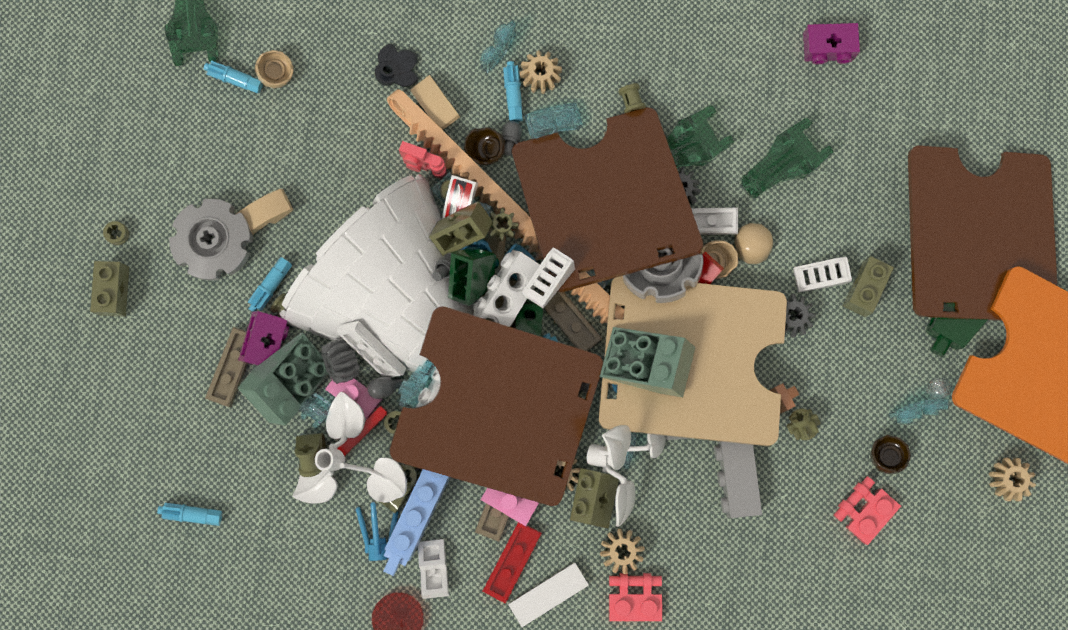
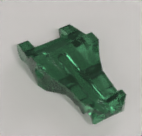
[165,0,219,66]
[666,105,735,168]
[741,117,834,198]

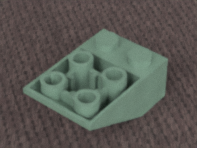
[600,327,696,398]
[238,333,329,426]

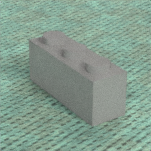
[714,441,762,518]

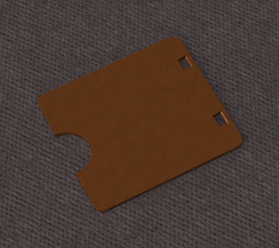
[512,108,703,292]
[908,145,1057,321]
[389,306,603,506]

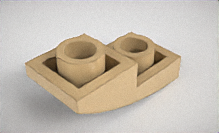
[410,75,460,130]
[236,189,293,235]

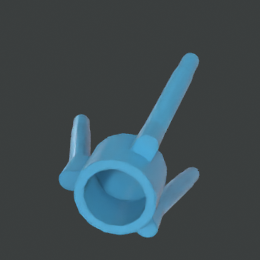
[356,502,398,561]

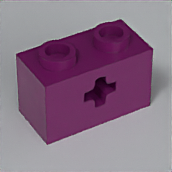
[803,23,860,64]
[238,311,289,366]

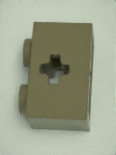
[429,201,493,256]
[842,256,894,317]
[90,261,130,317]
[570,468,619,528]

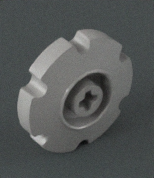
[169,199,253,281]
[623,247,703,303]

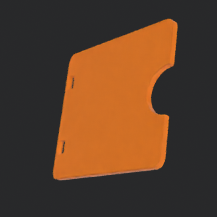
[952,267,1068,464]

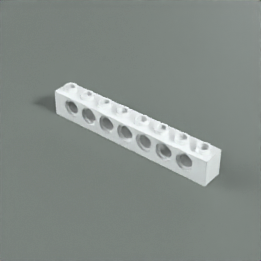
[416,250,540,407]

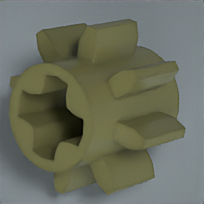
[489,208,518,242]
[786,409,821,440]

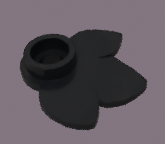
[375,44,419,87]

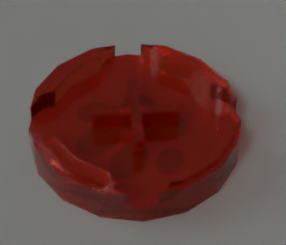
[372,592,424,630]

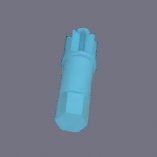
[203,61,263,93]
[503,61,523,122]
[248,257,292,311]
[157,503,222,526]

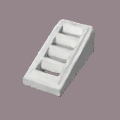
[522,248,575,308]
[793,257,852,293]

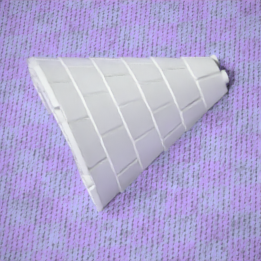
[280,174,478,378]

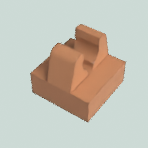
[769,383,800,414]

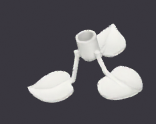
[293,392,407,503]
[587,425,666,527]

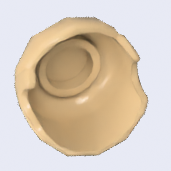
[255,50,294,89]
[734,223,773,264]
[699,240,738,279]

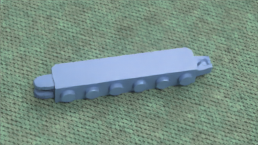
[383,469,450,576]

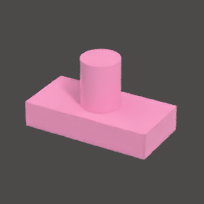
[325,378,383,420]
[480,488,539,526]

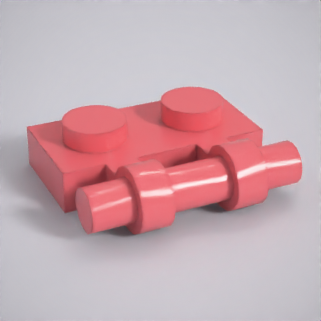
[399,141,447,178]
[833,476,901,545]
[609,573,662,621]

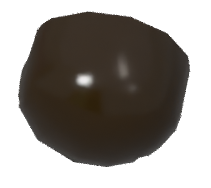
[464,127,506,166]
[870,435,911,475]

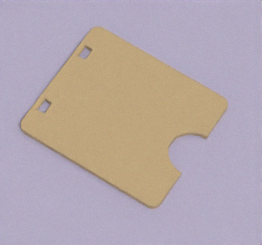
[599,276,787,446]

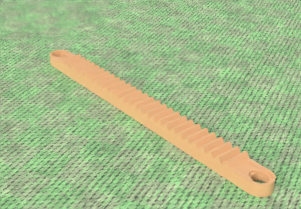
[387,89,624,324]

